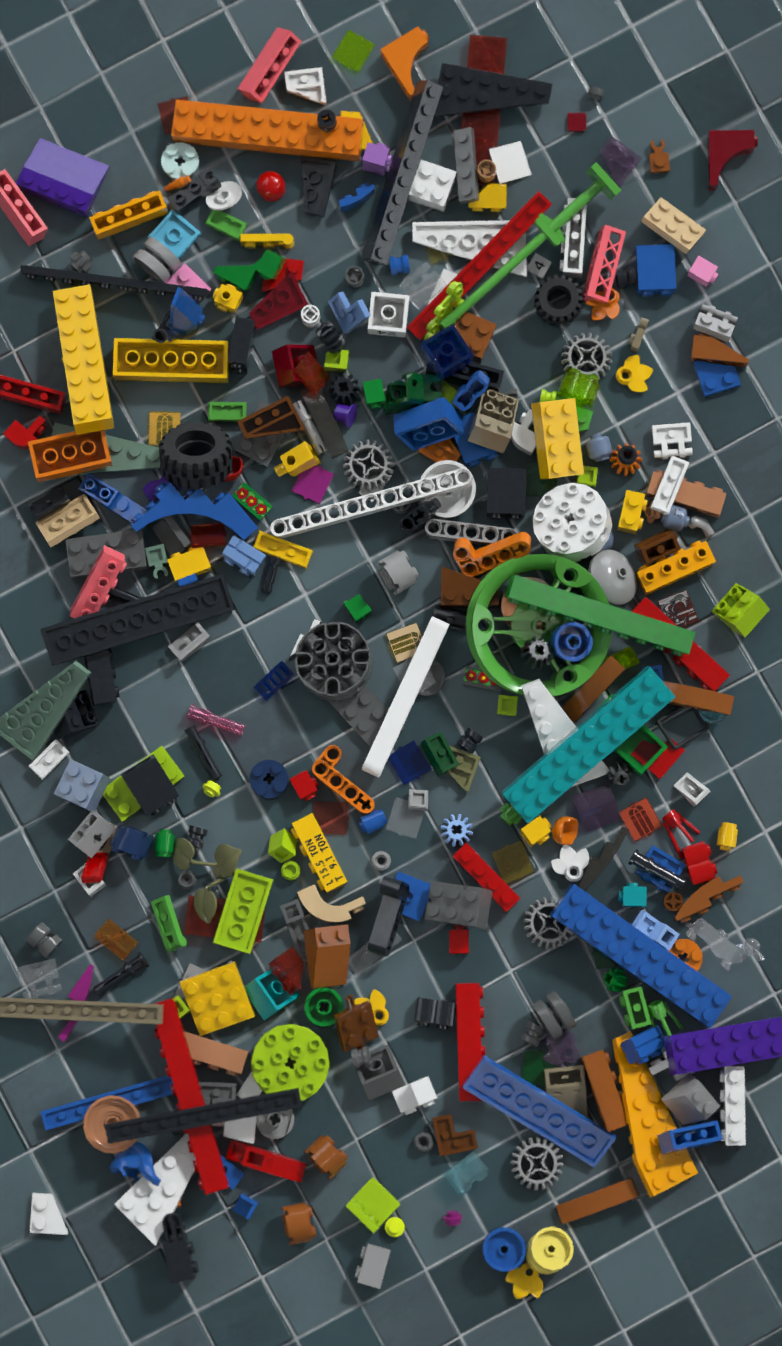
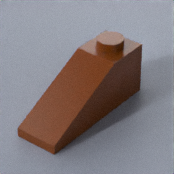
[690,333,749,367]

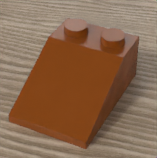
[303,924,351,989]

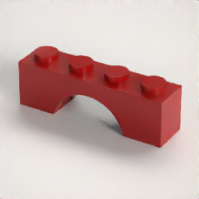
[452,842,521,913]

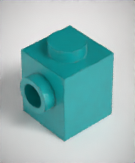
[618,883,647,907]

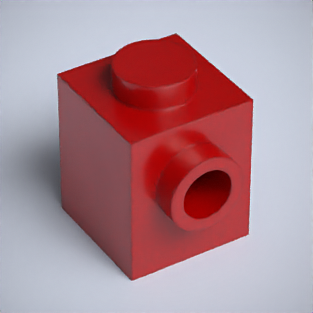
[290,770,319,802]

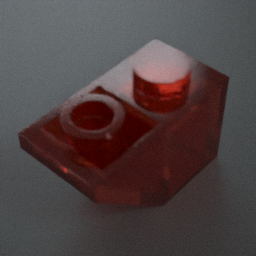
[269,947,304,996]

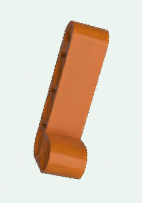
[453,532,531,577]
[312,745,375,815]

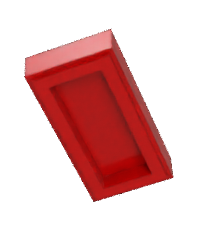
[81,852,109,883]

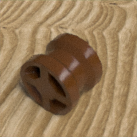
[663,892,683,912]

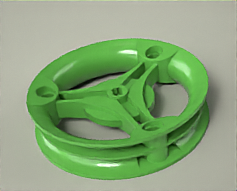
[466,554,612,696]

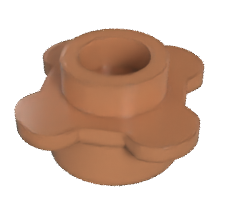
[644,501,662,523]

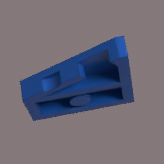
[693,361,741,397]

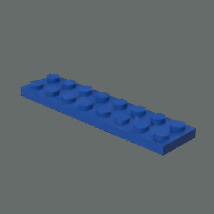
[463,1055,616,1168]

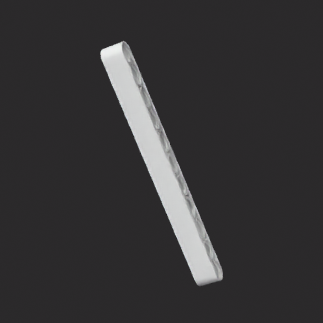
[270,468,473,538]

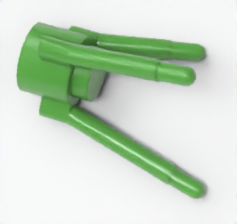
[648,1000,683,1036]

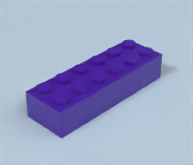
[663,1017,782,1076]

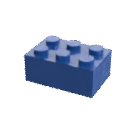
[393,397,463,451]

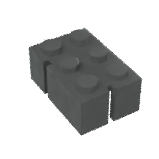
[425,881,493,929]

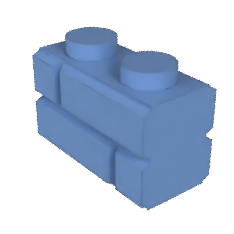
[222,535,267,577]

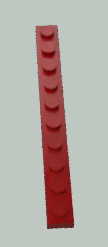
[407,191,552,341]

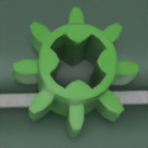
[499,803,523,826]

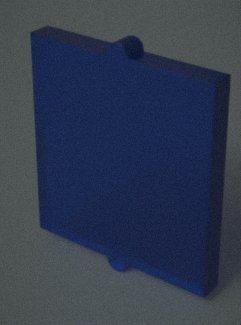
[388,740,431,785]

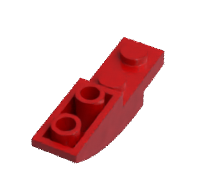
[226,1139,307,1182]

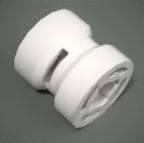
[301,305,320,327]

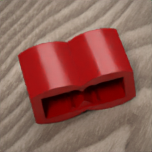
[681,841,718,885]

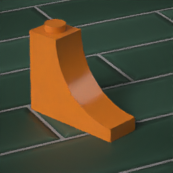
[380,26,429,101]

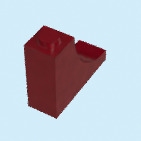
[707,130,758,190]

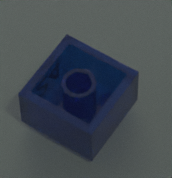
[420,324,474,381]

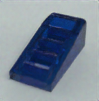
[254,660,295,701]

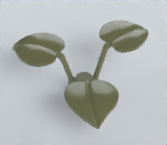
[173,838,242,924]

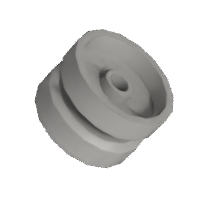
[132,237,181,283]

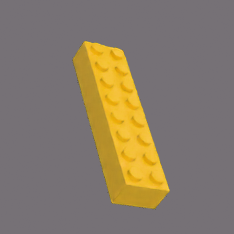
[53,284,114,435]

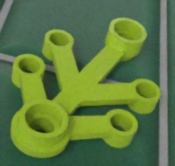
[424,281,464,345]

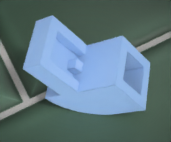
[632,910,680,951]

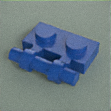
[636,845,685,893]

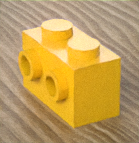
[617,490,648,535]
[520,816,552,847]

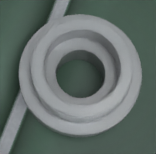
[372,851,391,871]

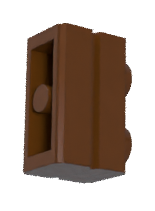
[634,529,681,565]

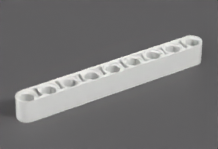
[361,616,450,778]

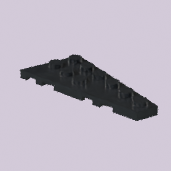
[434,63,553,118]

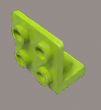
[346,1177,400,1233]

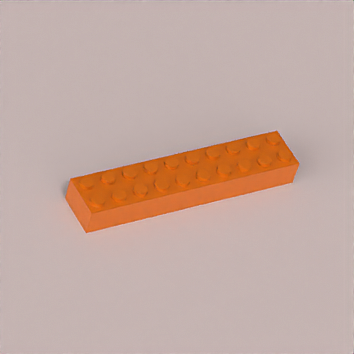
[171,100,364,162]

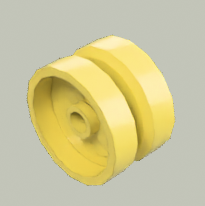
[526,1227,574,1275]

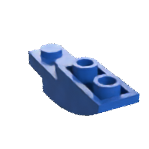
[78,473,147,530]

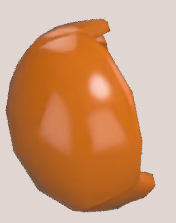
[552,816,579,845]

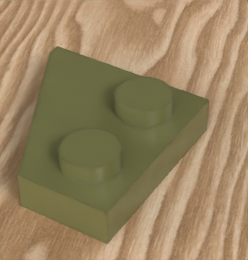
[447,746,481,792]

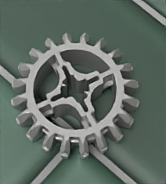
[561,333,612,384]
[343,440,394,491]
[523,897,574,949]
[511,1137,564,1190]

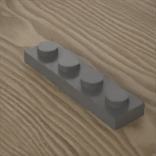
[454,127,479,204]

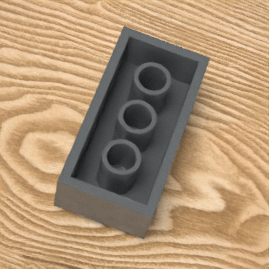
[65,529,148,580]

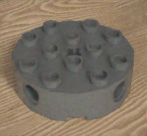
[295,622,374,701]

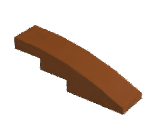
[562,655,626,723]
[663,681,734,716]
[556,1178,639,1224]

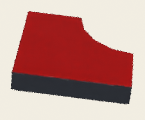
[631,739,685,780]

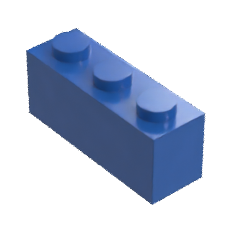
[657,1121,723,1155]

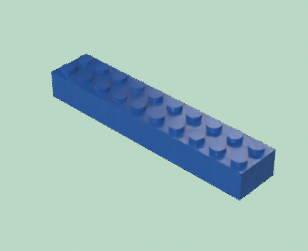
[549,884,732,1028]

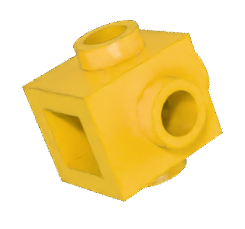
[212,284,243,314]

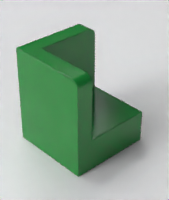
[343,594,372,623]

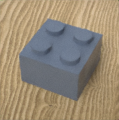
[54,759,110,812]

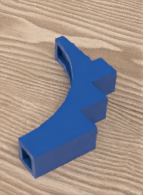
[129,482,258,540]

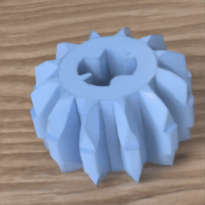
[441,814,473,847]

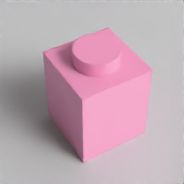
[687,255,718,287]

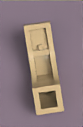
[297,884,366,923]

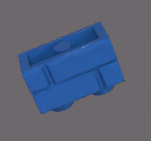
[620,1026,665,1065]

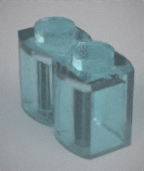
[443,1150,489,1194]

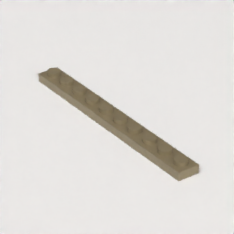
[0,997,164,1024]

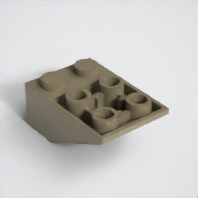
[467,388,519,453]
[543,1065,588,1118]

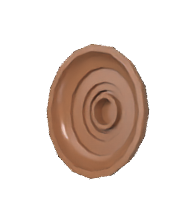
[83,1096,140,1154]

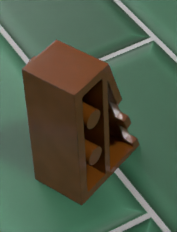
[441,567,499,609]

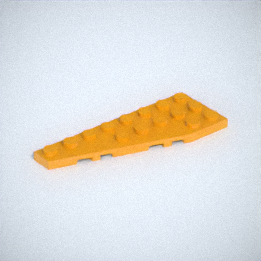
[612,1031,698,1197]

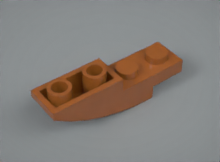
[674,875,744,923]

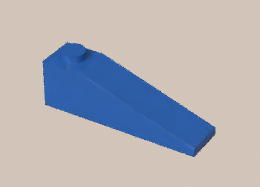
[169,287,205,340]

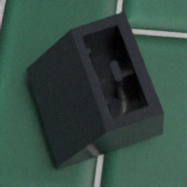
[54,690,99,740]

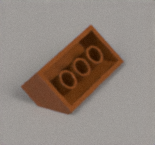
[580,1050,628,1132]

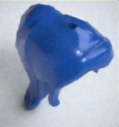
[110,1142,161,1186]

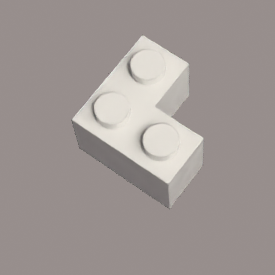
[392,1076,437,1115]

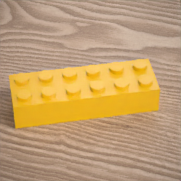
[113,338,229,383]

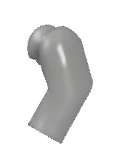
[688,516,715,538]

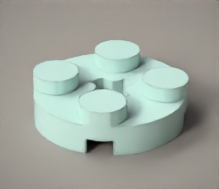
[161,142,199,180]

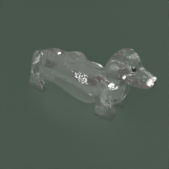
[685,918,765,971]

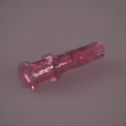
[186,703,245,736]

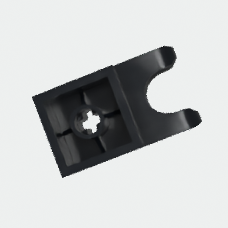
[162,1212,199,1284]

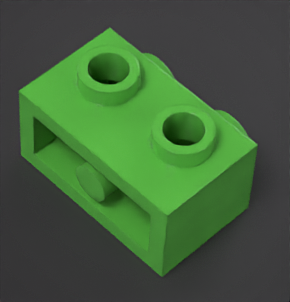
[619,987,651,1030]

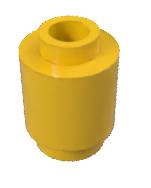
[716,822,738,851]

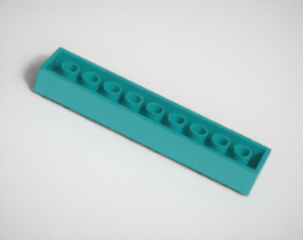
[501,666,676,823]

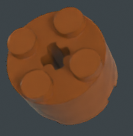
[303,1135,348,1180]
[281,1202,316,1246]

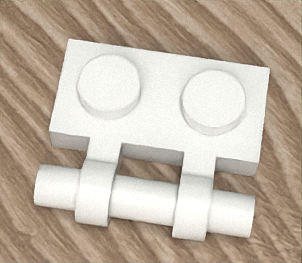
[652,423,693,459]

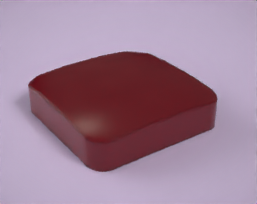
[567,113,586,132]

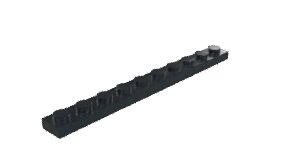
[20,265,210,301]
[104,1088,302,1144]

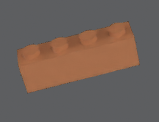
[646,470,727,518]
[185,1032,249,1077]

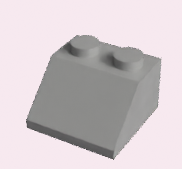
[661,1073,720,1125]

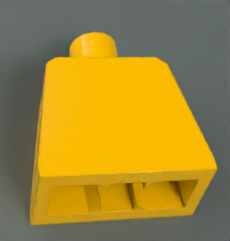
[274,441,320,477]

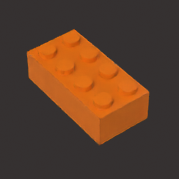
[28,430,113,483]

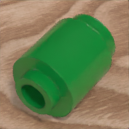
[154,829,175,857]

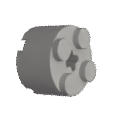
[377,550,419,595]

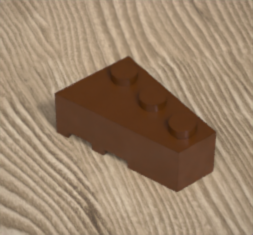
[236,396,306,439]

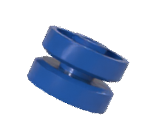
[482,1227,526,1271]

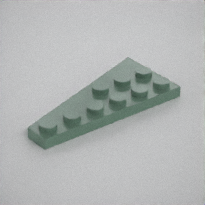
[51,423,161,475]
[0,661,91,761]

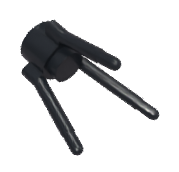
[152,310,187,343]

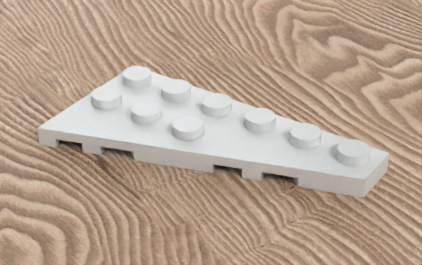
[412,220,527,277]
[521,679,610,787]
[115,1133,195,1247]

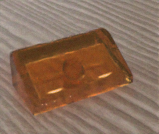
[95,919,139,961]

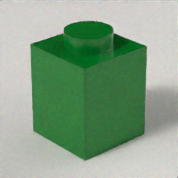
[363,379,385,409]

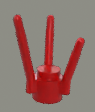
[662,809,700,859]

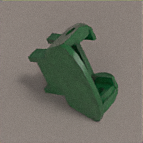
[383,372,442,414]

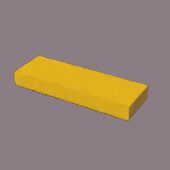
[253,531,313,569]

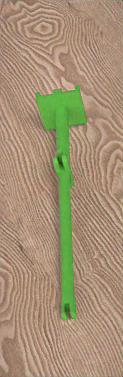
[439,162,622,331]

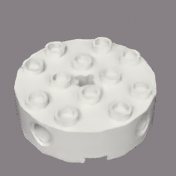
[532,483,612,562]

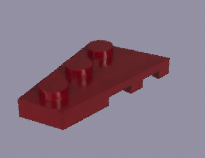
[249,271,308,330]

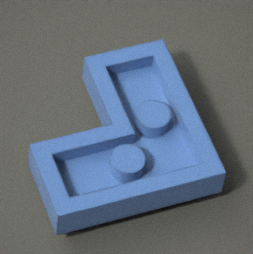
[328,292,371,335]

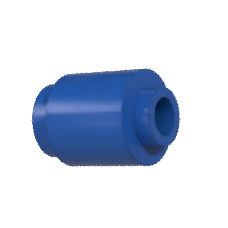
[358,809,388,834]

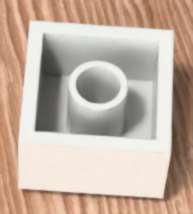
[408,160,457,212]
[368,292,409,338]

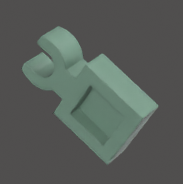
[145,544,168,580]

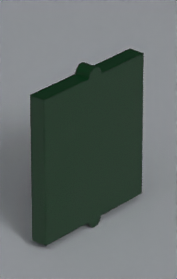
[522,1050,556,1088]

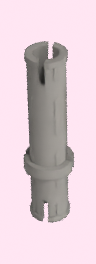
[293,400,328,456]

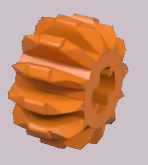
[609,443,642,476]

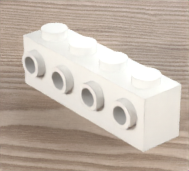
[559,198,587,278]
[719,1066,746,1145]

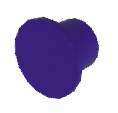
[334,404,357,428]

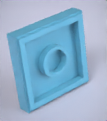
[148,209,201,259]

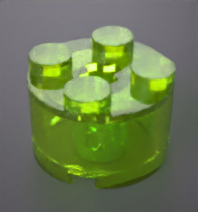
[557,368,600,409]

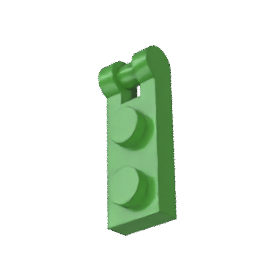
[151,895,187,953]

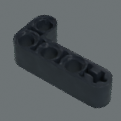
[368,876,410,957]

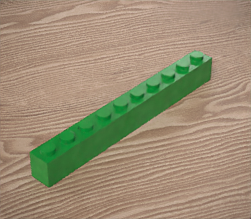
[505,575,696,657]

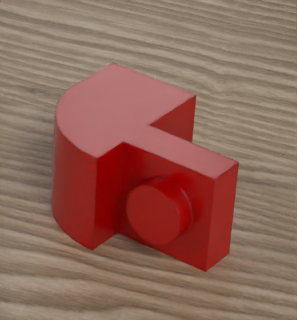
[3,416,47,449]

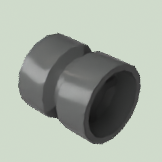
[26,922,63,959]

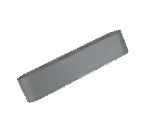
[425,519,517,546]

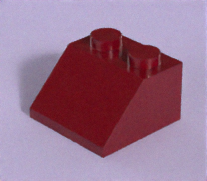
[271,344,321,388]

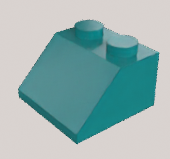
[245,964,300,1020]

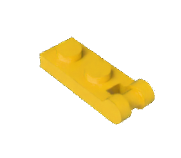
[241,234,294,250]

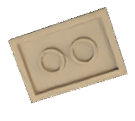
[641,197,706,255]
[36,493,100,548]

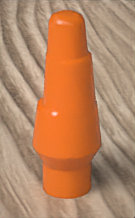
[164,175,191,191]

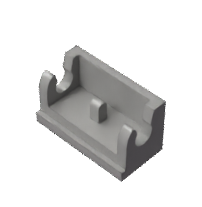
[168,622,211,663]

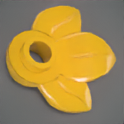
[616,355,653,392]
[354,989,389,1026]
[505,1262,543,1299]

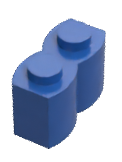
[453,370,490,412]

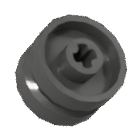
[531,990,577,1040]

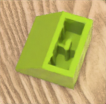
[711,583,770,638]

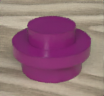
[443,1210,463,1226]

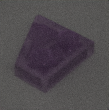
[600,136,642,188]

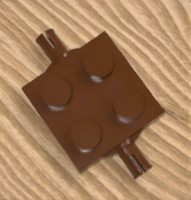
[334,995,379,1052]

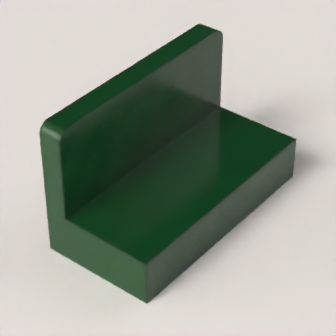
[420,731,459,777]

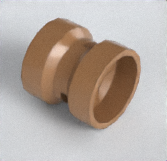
[477,160,496,183]

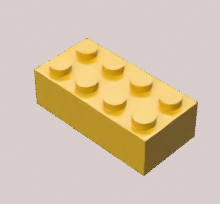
[531,398,584,479]

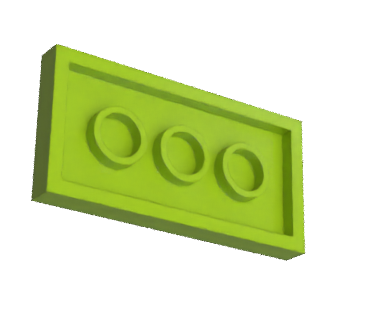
[103,746,185,822]
[213,868,273,954]

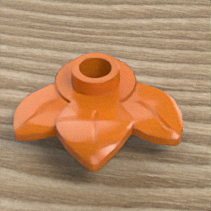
[584,288,620,321]

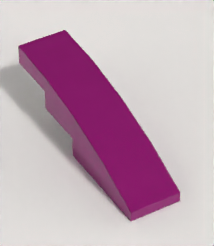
[58,964,95,1042]

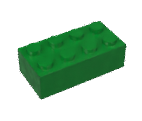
[595,694,668,777]

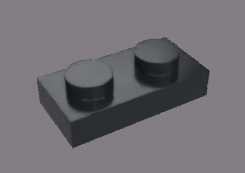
[432,605,467,633]

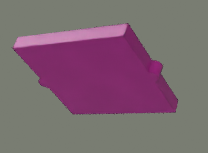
[292,466,334,504]

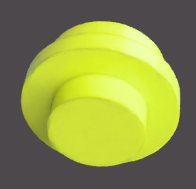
[202,781,221,798]
[385,1217,405,1237]

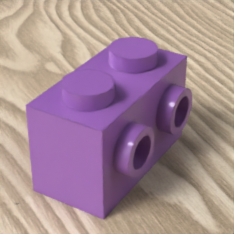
[362,142,392,177]

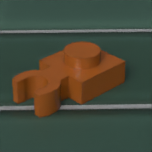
[649,140,670,174]

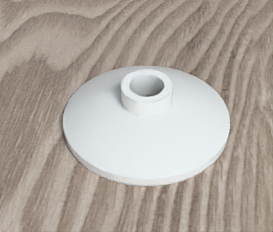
[206,181,242,210]

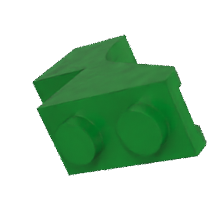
[213,250,286,292]

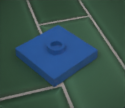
[395,871,430,922]

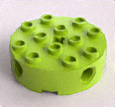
[250,1024,330,1101]

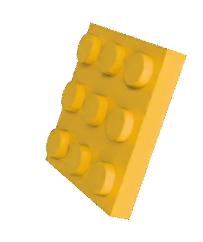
[179,961,255,1036]

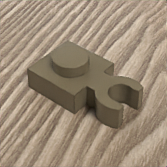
[629,318,649,353]

